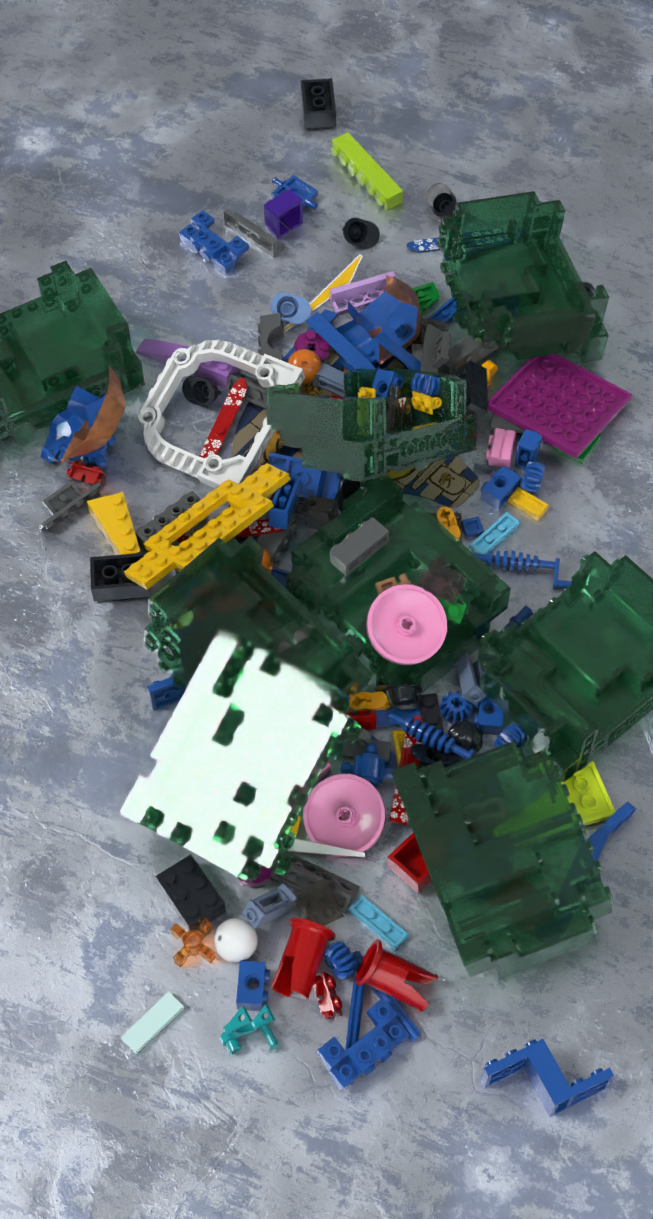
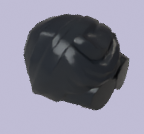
[447,721,483,753]

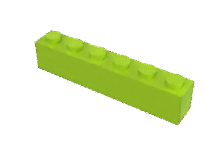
[331,132,403,211]

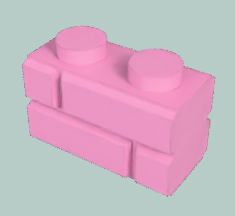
[485,428,516,469]

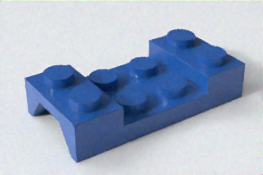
[269,452,343,504]

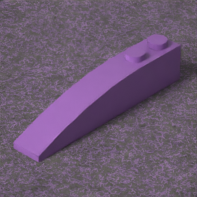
[136,339,241,389]

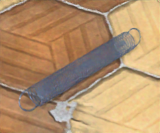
[470,463,522,476]

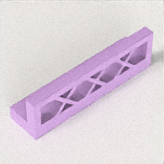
[330,271,396,315]

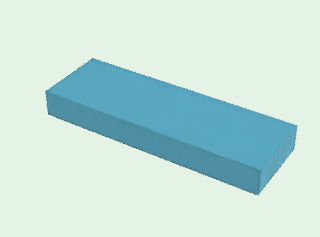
[469,512,521,555]
[348,894,409,952]

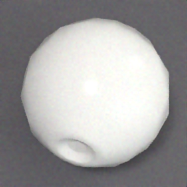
[214,918,258,963]

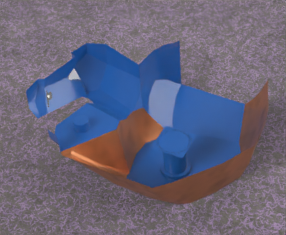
[330,275,421,371]
[40,367,125,462]

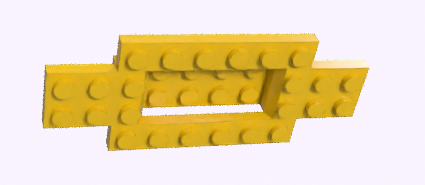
[124,463,291,590]

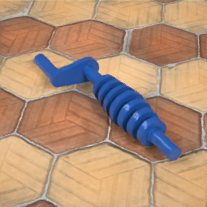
[470,551,580,590]
[388,712,497,775]

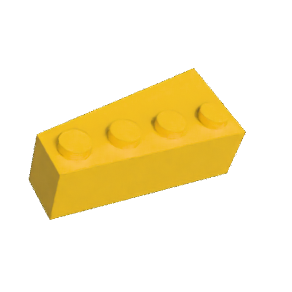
[87,492,141,555]

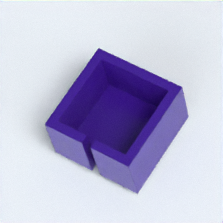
[264,189,303,239]

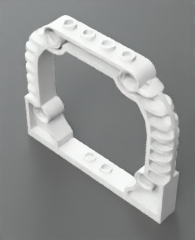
[138,339,305,488]

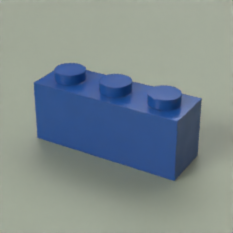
[269,474,301,530]

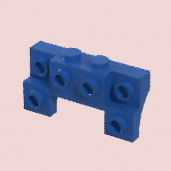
[179,210,249,274]
[316,998,409,1091]

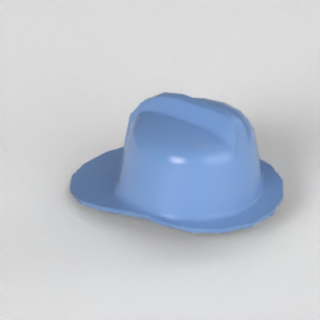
[271,292,311,324]

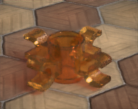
[170,919,216,968]

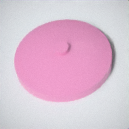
[366,584,447,665]
[303,774,386,857]

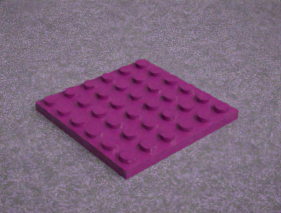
[488,346,633,459]

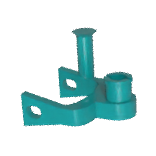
[219,1005,281,1055]

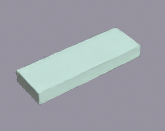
[121,991,184,1054]

